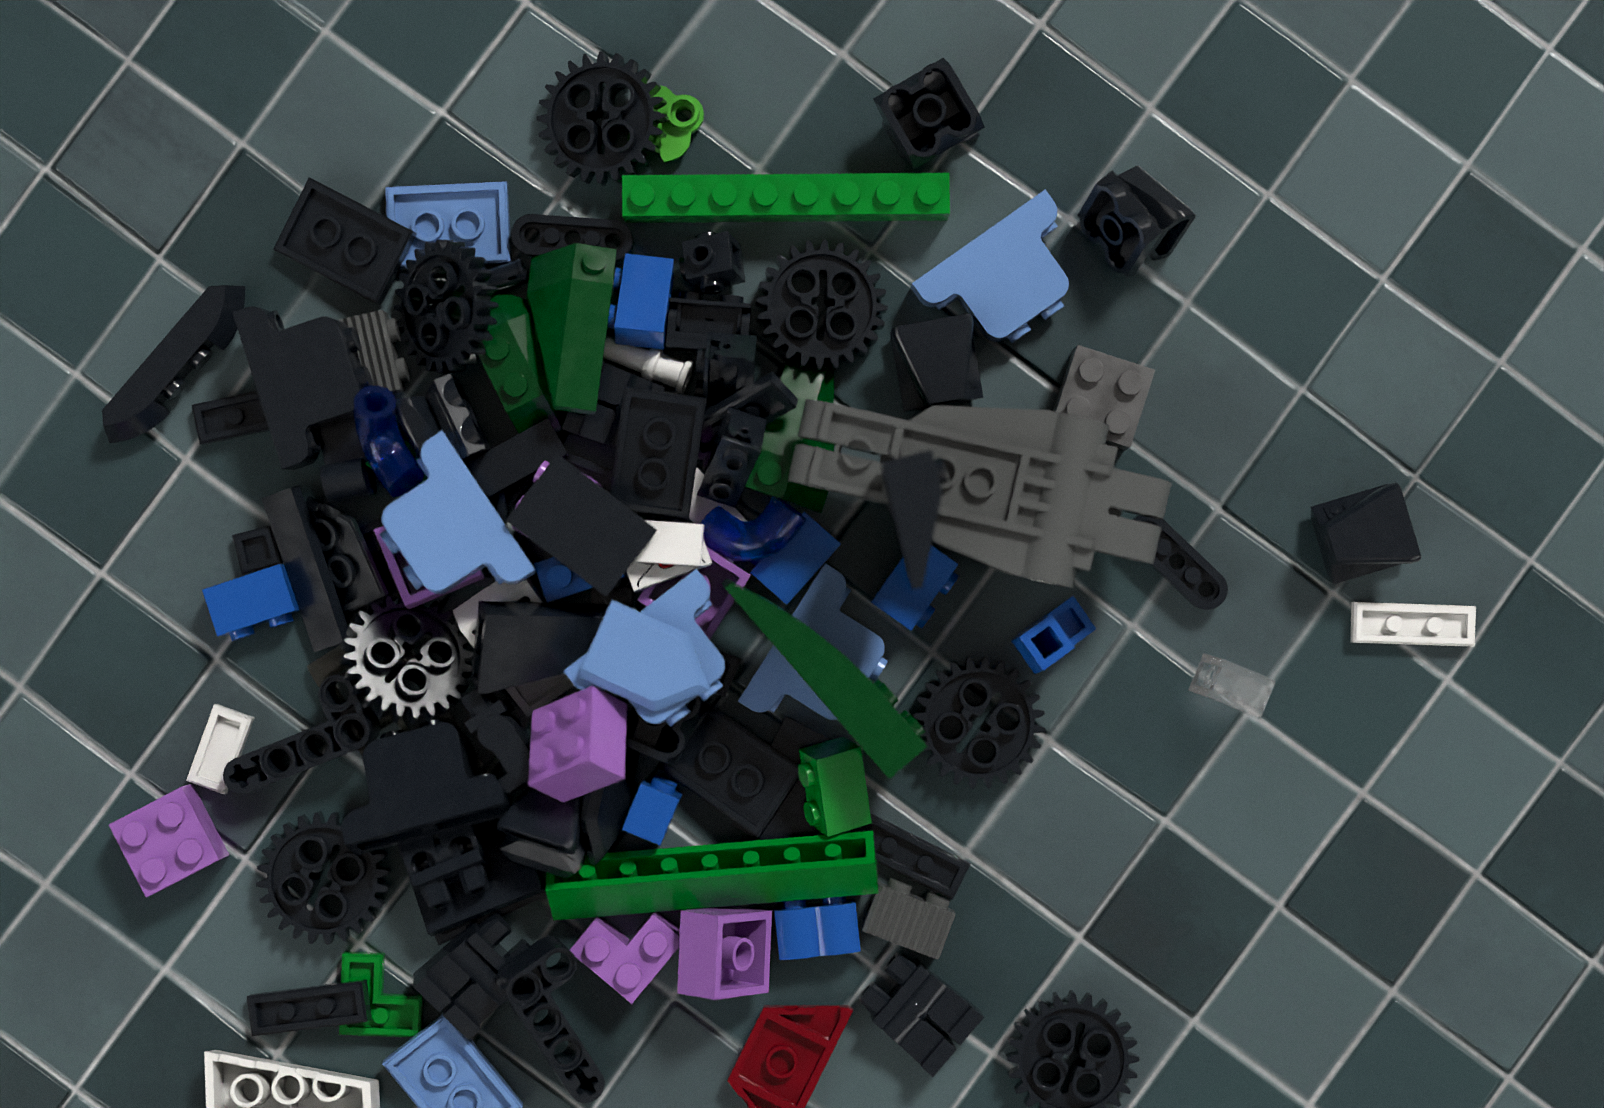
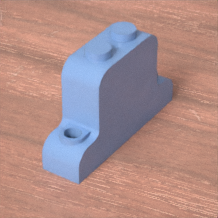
[911,189,1069,343]
[380,431,536,594]
[738,563,888,720]
[564,569,725,727]

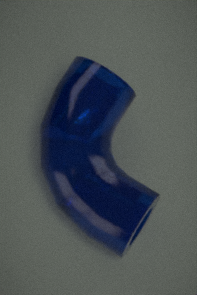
[354,385,424,497]
[700,496,807,561]

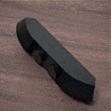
[102,285,245,443]

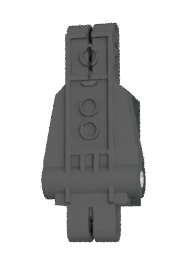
[787,399,1172,589]

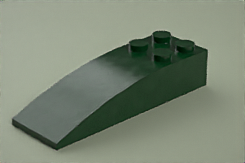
[721,578,928,779]

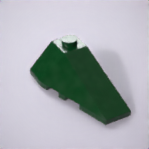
[526,243,617,415]
[745,355,834,513]

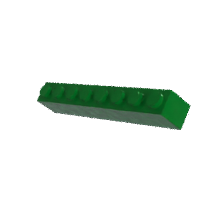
[622,173,950,223]
[546,831,879,921]

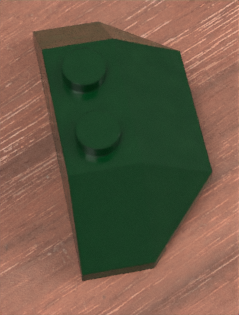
[478,291,568,437]

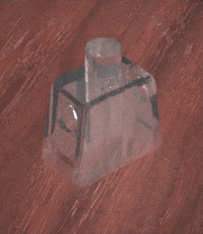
[1188,653,1276,720]

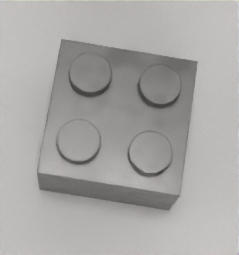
[1053,345,1155,451]

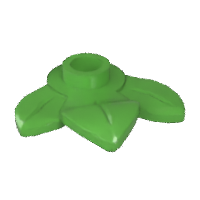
[628,86,704,162]

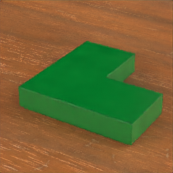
[339,952,424,1037]

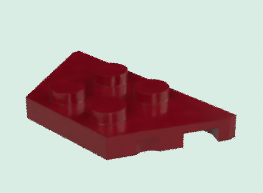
[727,1005,853,1108]

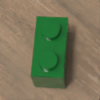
[798,737,872,837]

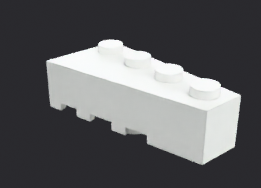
[204,1050,380,1108]

